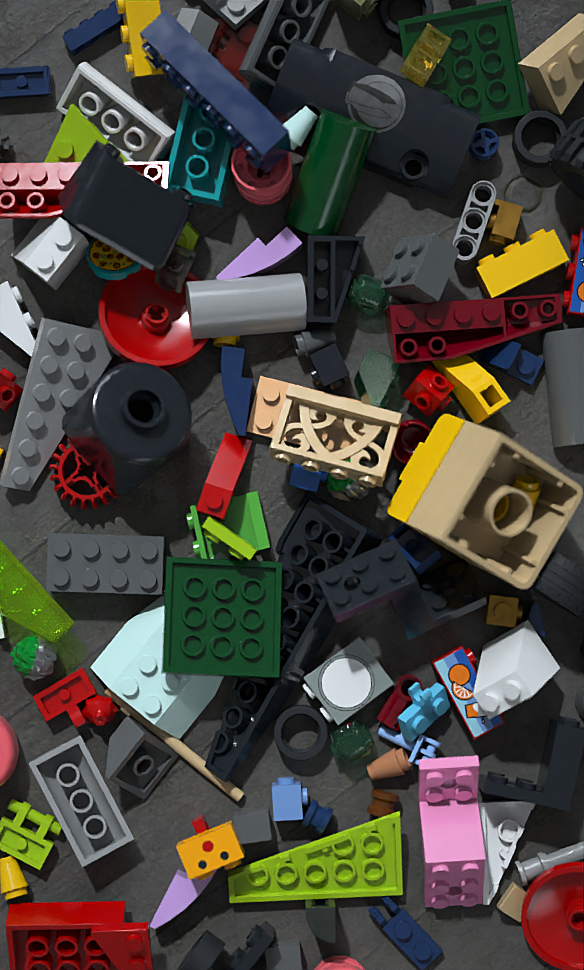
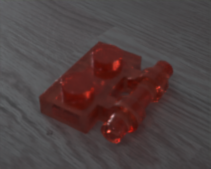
[208,16,259,83]

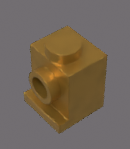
[486,199,523,246]

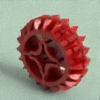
[49,437,118,510]

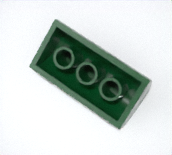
[284,109,377,236]

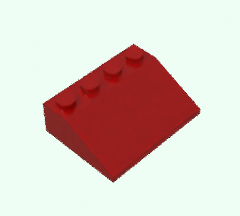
[5,901,127,970]

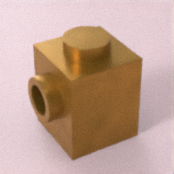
[483,594,523,627]

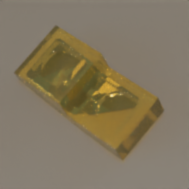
[399,23,452,87]

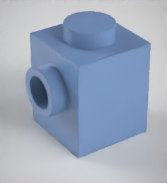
[272,777,308,821]

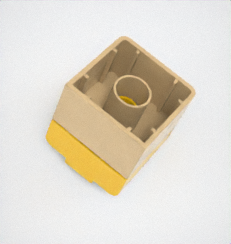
[387,414,583,589]

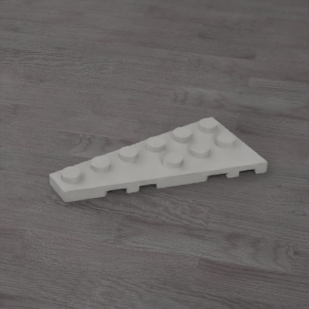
[0,317,115,491]

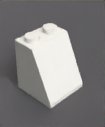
[11,217,89,291]
[473,620,560,719]

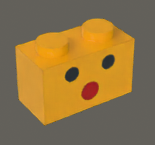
[176,820,245,881]

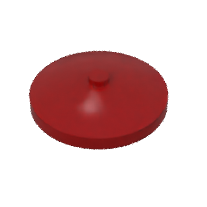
[98,262,209,370]
[521,862,584,970]

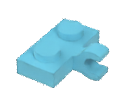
[397,682,450,742]

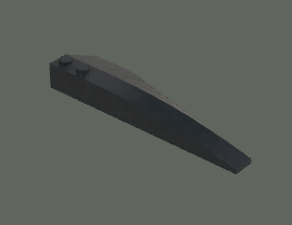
[205,491,385,782]

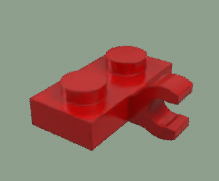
[33,668,98,728]

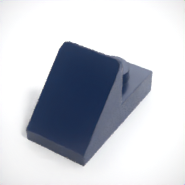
[480,340,544,386]
[387,524,442,575]

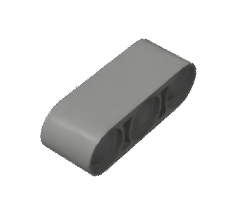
[452,180,496,265]

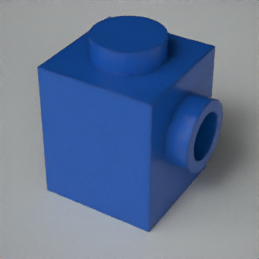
[289,449,327,493]

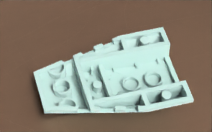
[90,551,231,739]

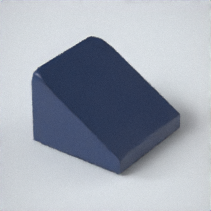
[524,602,546,637]

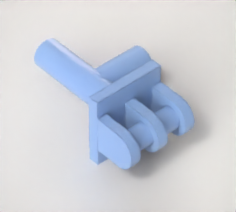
[377,725,442,765]

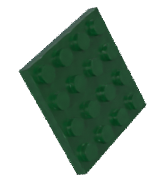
[397,0,530,124]
[161,556,282,679]

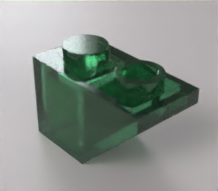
[353,347,401,409]

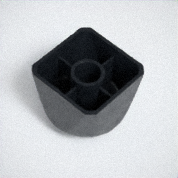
[62,362,192,495]

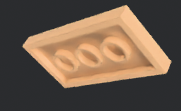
[246,376,371,453]

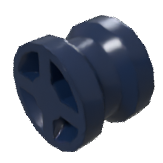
[469,128,499,161]
[300,799,334,835]

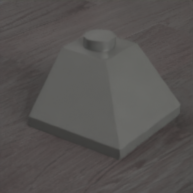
[105,716,179,799]

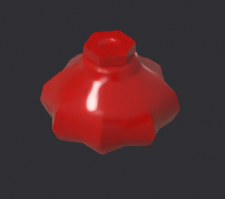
[82,694,119,727]

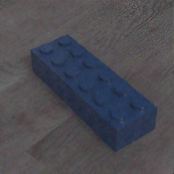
[140,9,291,173]

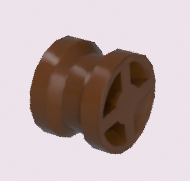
[367,789,400,817]

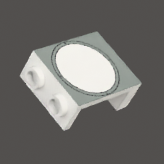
[302,636,394,725]

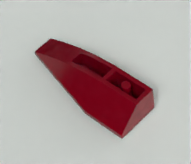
[385,294,562,364]

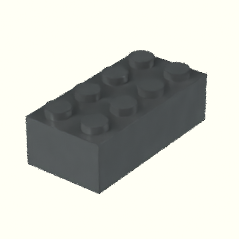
[46,533,166,595]

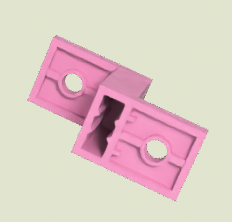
[418,756,485,909]

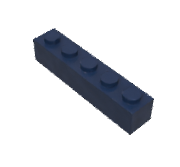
[62,0,124,56]

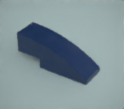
[221,346,253,438]

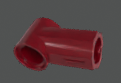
[376,674,423,731]

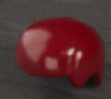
[392,419,431,465]

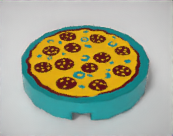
[86,238,142,280]

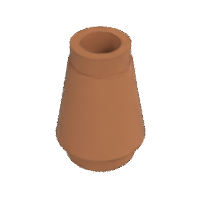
[366,748,411,781]

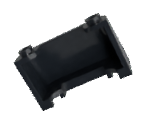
[58,140,195,273]

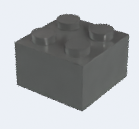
[380,233,460,305]

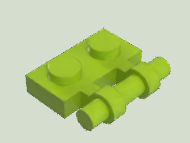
[201,516,257,561]
[0,799,62,870]

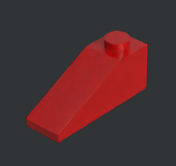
[196,432,253,522]

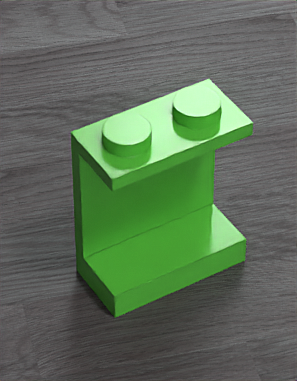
[186,491,270,559]

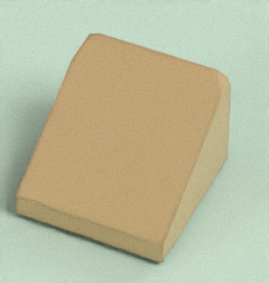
[496,881,526,922]

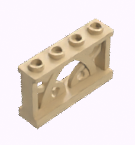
[269,384,401,487]

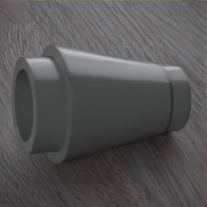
[292,328,337,358]

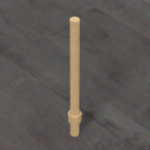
[104,688,244,802]

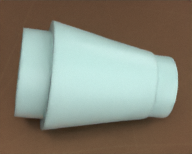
[283,106,318,150]

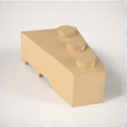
[518,13,584,115]

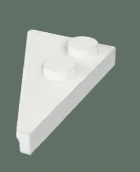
[478,800,535,905]

